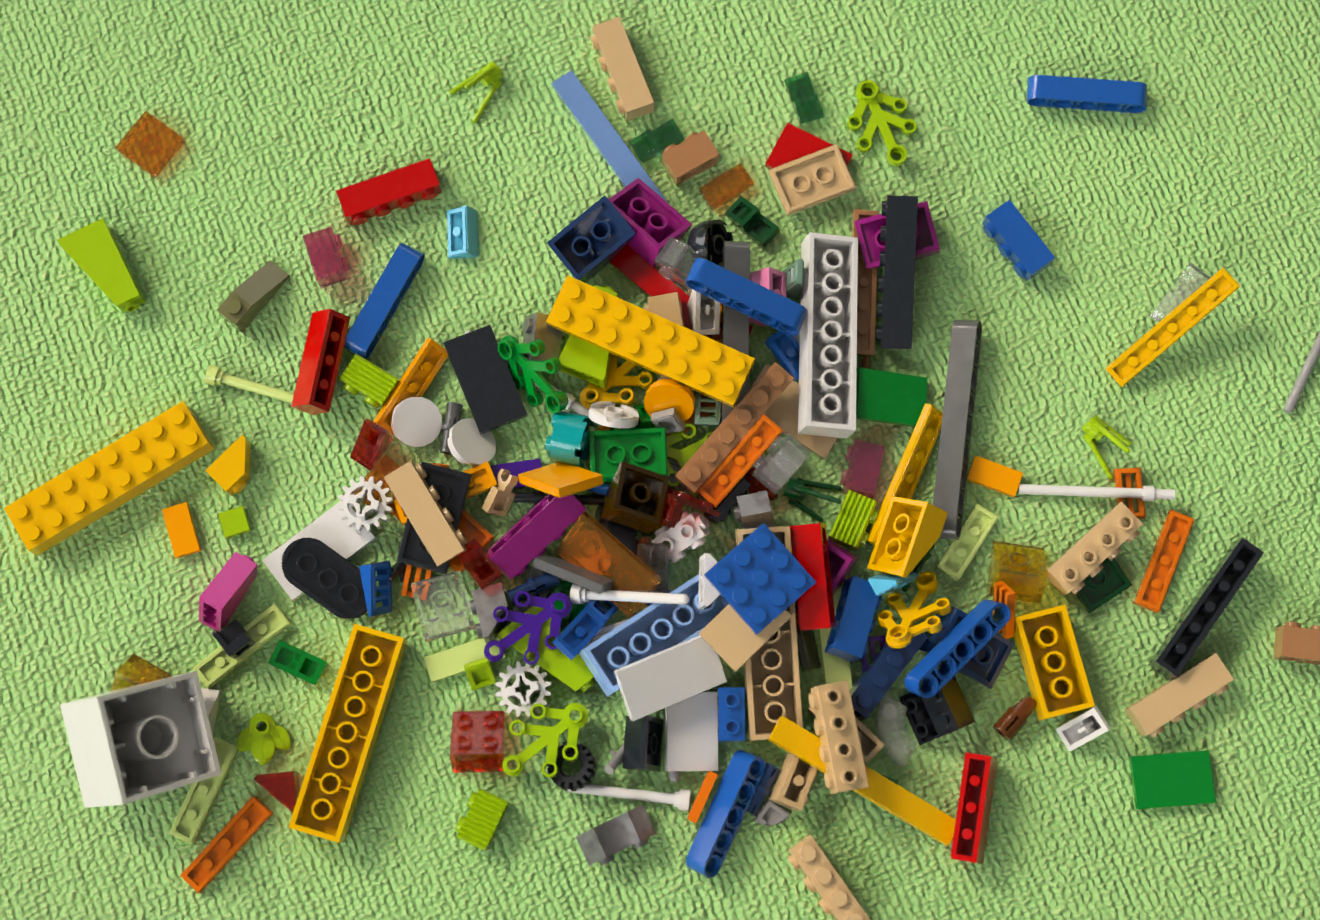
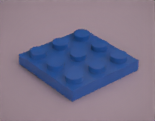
[704,523,816,635]

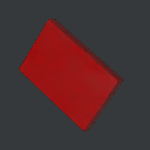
[765,122,853,169]

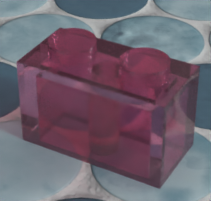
[303,227,351,288]
[839,439,885,499]

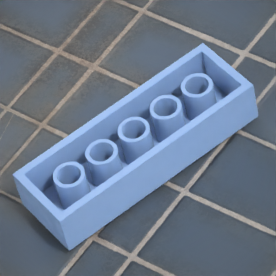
[579,574,728,697]

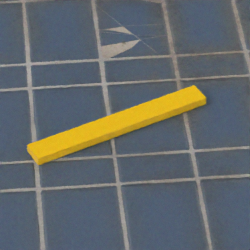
[768,716,956,846]

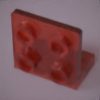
[661,488,721,528]
[450,711,505,773]

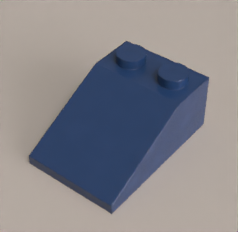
[547,195,636,283]
[919,606,1015,689]

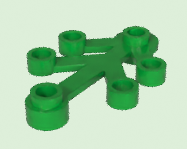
[498,335,569,413]

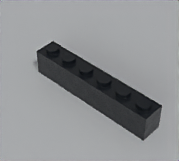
[876,195,918,349]
[1148,537,1264,680]

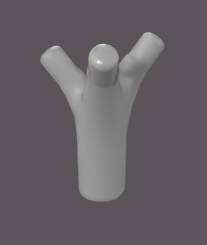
[604,743,624,774]

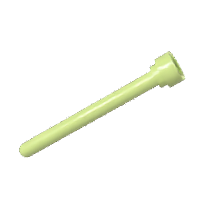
[205,365,294,403]

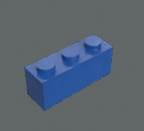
[982,199,1055,281]
[824,575,882,663]

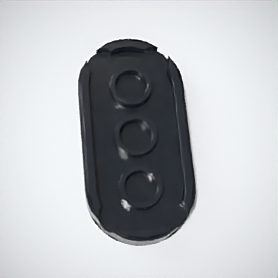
[281,537,367,619]

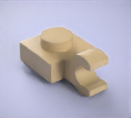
[482,469,519,517]

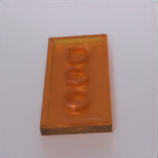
[555,512,662,618]

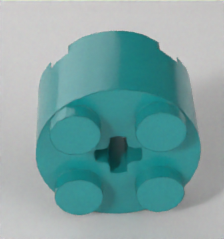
[545,411,594,467]

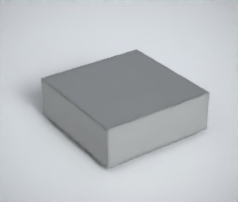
[651,408,685,435]

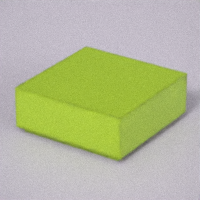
[218,506,251,539]
[464,658,497,691]

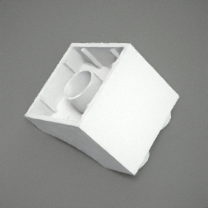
[60,671,222,808]

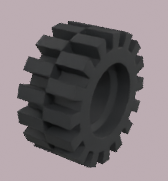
[547,741,596,792]

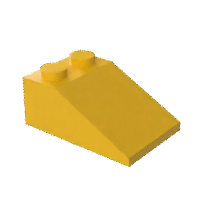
[867,496,948,578]

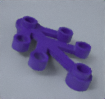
[484,591,572,665]

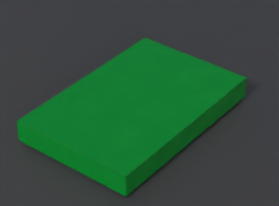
[856,367,927,427]
[589,428,668,482]
[1129,750,1216,810]

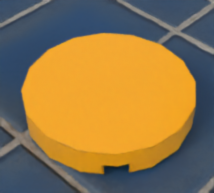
[644,379,695,422]

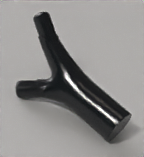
[389,562,407,583]

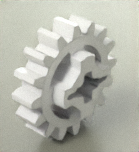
[337,476,394,532]
[495,661,552,718]

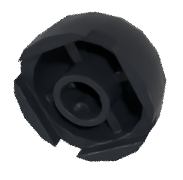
[687,219,733,267]

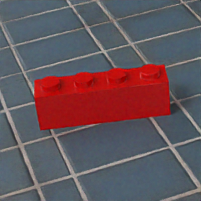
[336,158,442,225]
[291,309,350,415]
[790,523,836,631]
[950,752,998,864]

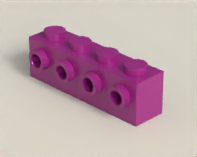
[487,494,586,579]

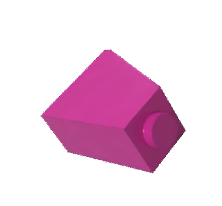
[199,552,257,632]

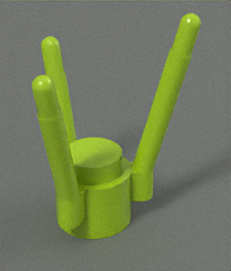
[449,61,504,123]
[1082,415,1132,480]

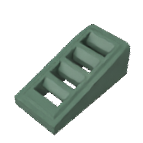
[783,259,804,298]
[694,392,721,427]

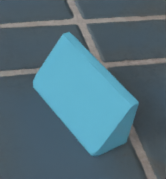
[447,206,479,259]
[868,572,918,596]

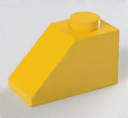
[205,435,251,496]

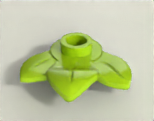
[237,713,290,765]

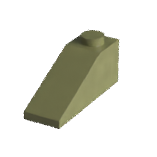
[217,260,290,332]

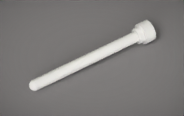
[570,584,689,605]
[567,784,691,811]

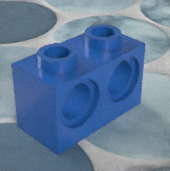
[717,687,745,742]

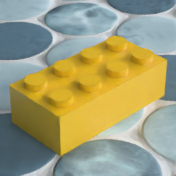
[1014,605,1095,721]

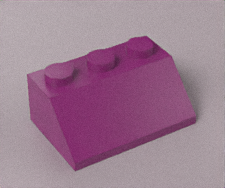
[609,178,692,267]

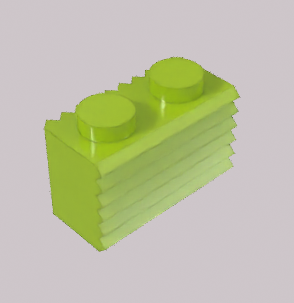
[340,354,399,409]
[828,490,879,551]
[455,789,510,851]

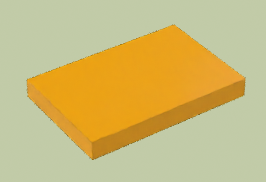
[518,462,604,498]

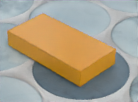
[966,455,1023,498]
[162,502,201,559]

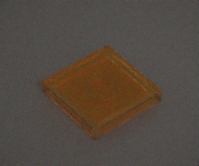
[115,111,185,178]

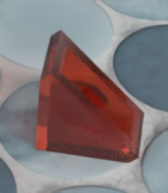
[350,418,393,471]
[456,539,503,590]
[253,771,300,813]

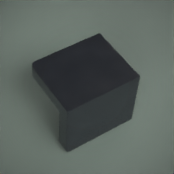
[211,620,255,659]

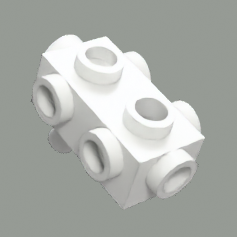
[651,511,711,563]

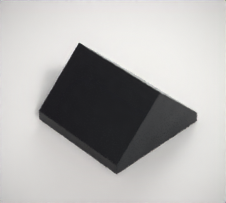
[622,715,664,772]

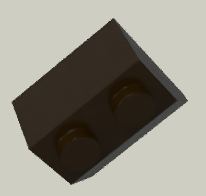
[601,461,669,533]

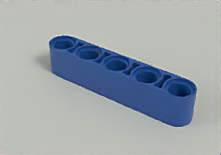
[1027,75,1147,113]
[344,243,425,359]
[685,258,808,336]
[905,599,1011,698]
[686,750,765,878]

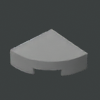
[753,799,790,826]

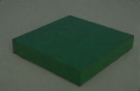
[1076,558,1132,613]

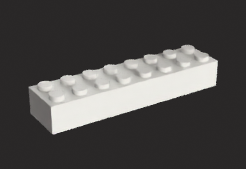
[798,232,858,438]

